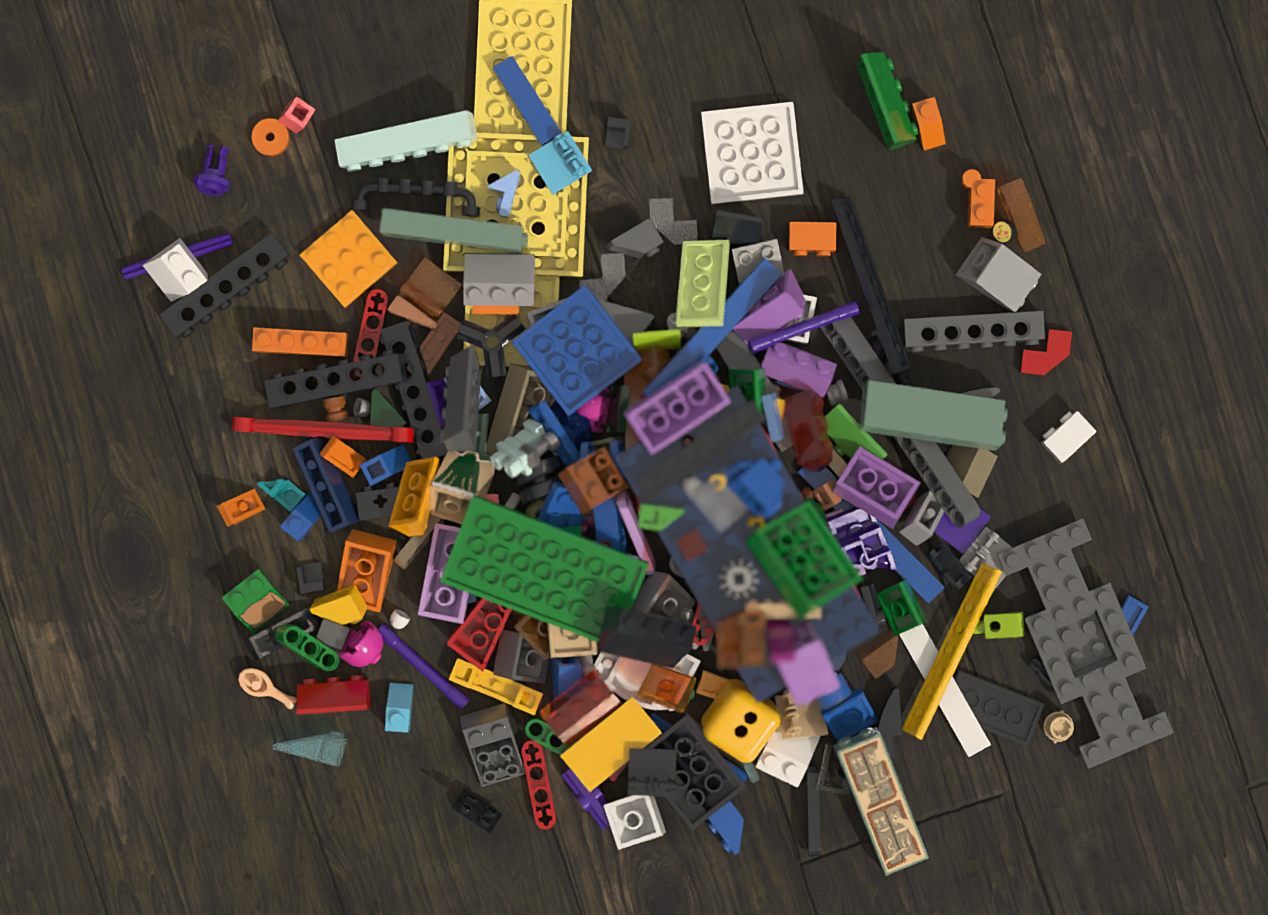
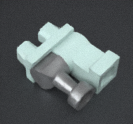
[490,418,560,477]

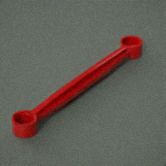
[232,417,414,443]

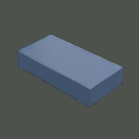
[762,393,785,442]

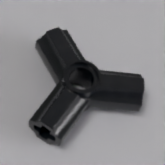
[456,314,526,378]

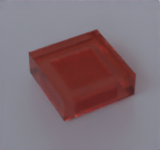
[676,529,708,562]

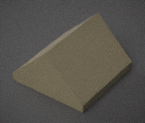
[946,445,998,498]

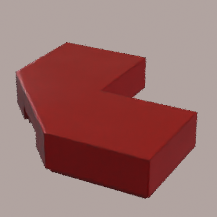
[1020,329,1072,375]

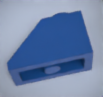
[280,492,322,542]

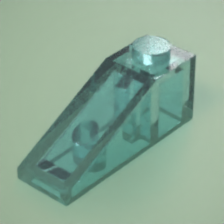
[272,730,348,767]

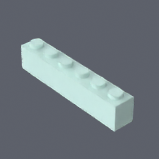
[335,111,478,172]

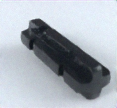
[1028,657,1055,693]

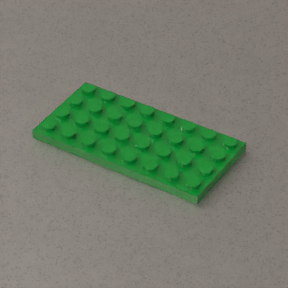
[440,495,649,642]

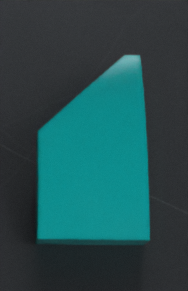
[257,479,307,513]

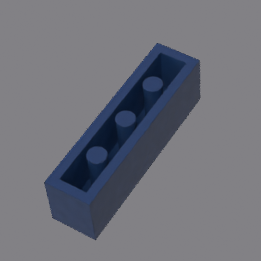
[293,437,360,533]

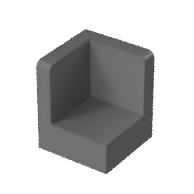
[316,618,352,649]

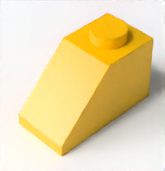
[310,584,368,625]

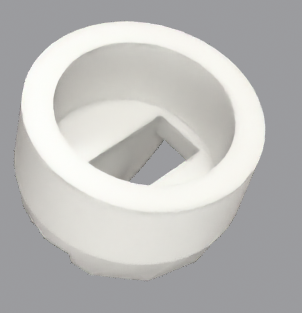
[390,609,411,629]

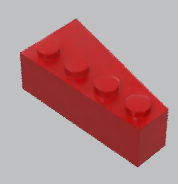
[446,597,512,672]

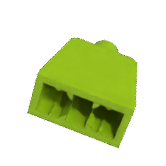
[973,611,1025,639]

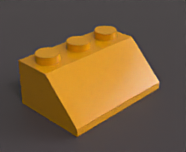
[389,457,440,537]

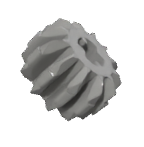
[718,558,759,599]

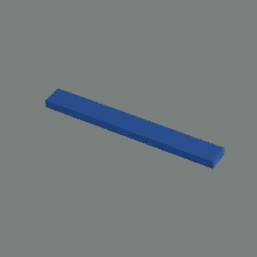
[641,258,782,397]
[798,456,945,604]

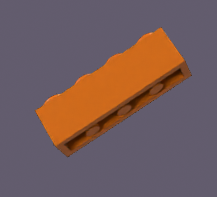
[252,328,349,358]

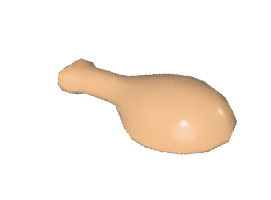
[238,668,297,709]

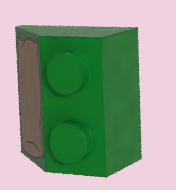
[222,568,290,633]

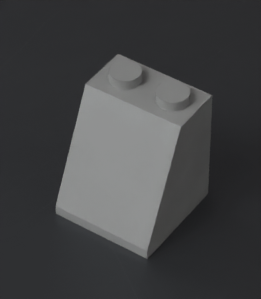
[956,237,1041,313]

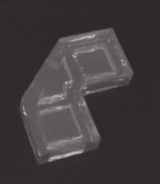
[649,198,697,245]
[580,253,626,301]

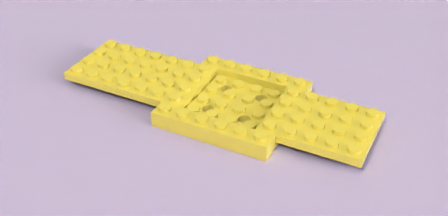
[443,0,589,367]

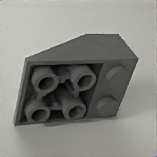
[460,703,526,787]

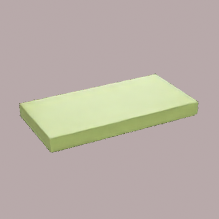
[676,240,730,327]

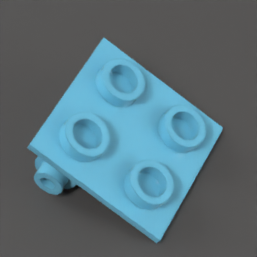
[528,131,592,195]

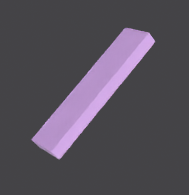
[616,489,656,576]

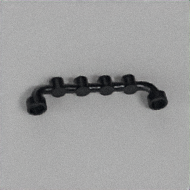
[351,178,481,217]

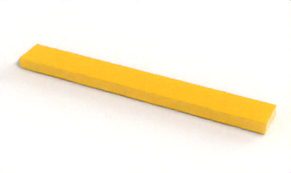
[902,563,1002,740]

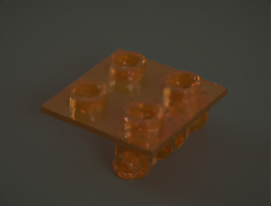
[398,257,462,322]

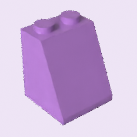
[766,621,840,706]

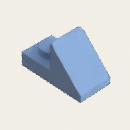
[487,171,521,219]

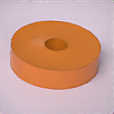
[252,118,290,156]

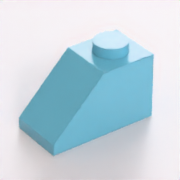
[385,683,413,732]

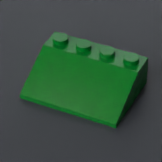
[856,52,918,151]
[746,501,863,620]

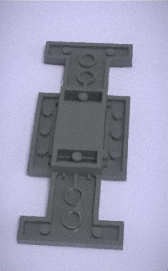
[997,518,1174,769]

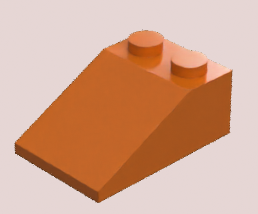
[337,529,397,613]

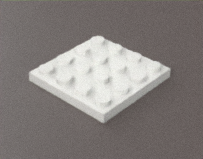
[701,102,803,205]

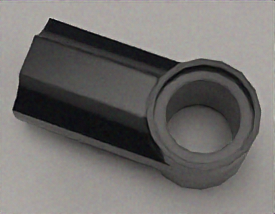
[856,584,887,629]

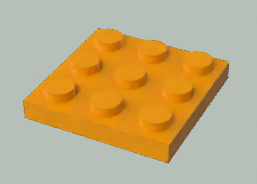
[300,210,397,308]

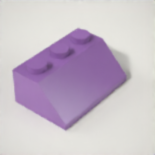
[733,269,805,346]
[760,342,837,398]
[833,447,920,529]

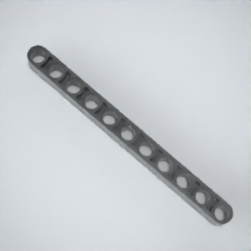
[821,317,980,528]

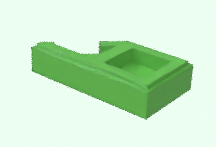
[638,504,684,530]

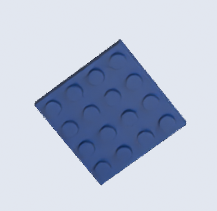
[512,285,643,416]

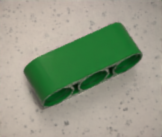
[275,624,339,671]
[525,718,579,755]

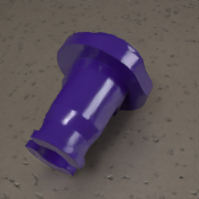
[193,144,230,196]

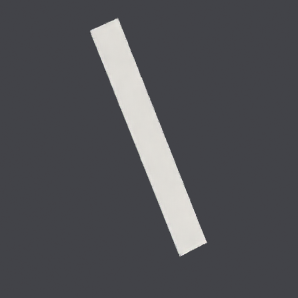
[899,624,991,757]

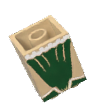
[431,451,495,524]

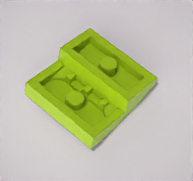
[633,329,681,353]

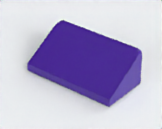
[426,379,447,428]

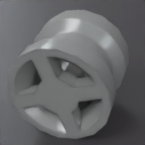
[826,379,849,407]

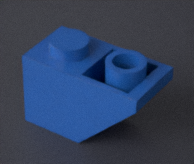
[360,445,412,486]
[707,800,744,855]

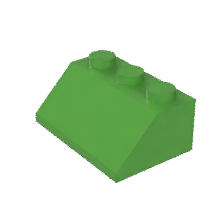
[817,404,888,460]

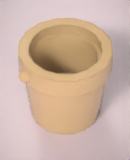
[1043,710,1074,743]

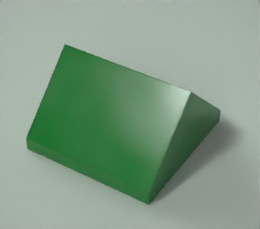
[729,368,766,415]
[877,579,927,636]

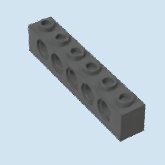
[902,311,1045,352]

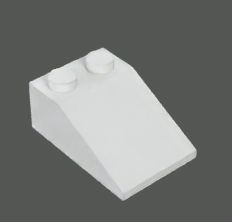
[755,724,820,787]

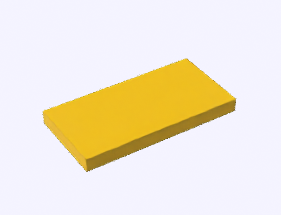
[560,697,662,792]

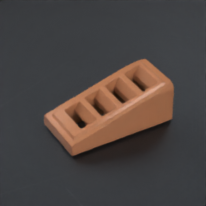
[388,296,438,329]

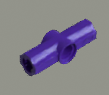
[562,768,610,831]

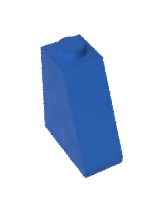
[550,656,582,718]

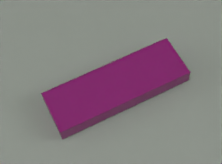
[766,618,796,663]

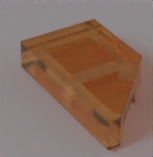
[862,635,899,679]

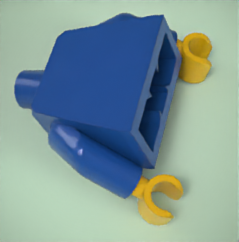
[709,458,784,531]

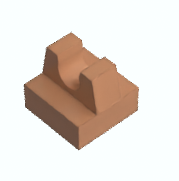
[812,480,842,511]

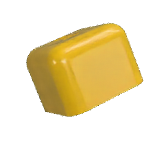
[701,679,780,763]

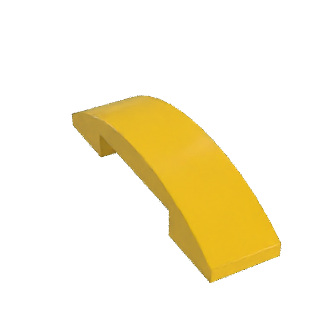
[449,658,543,715]

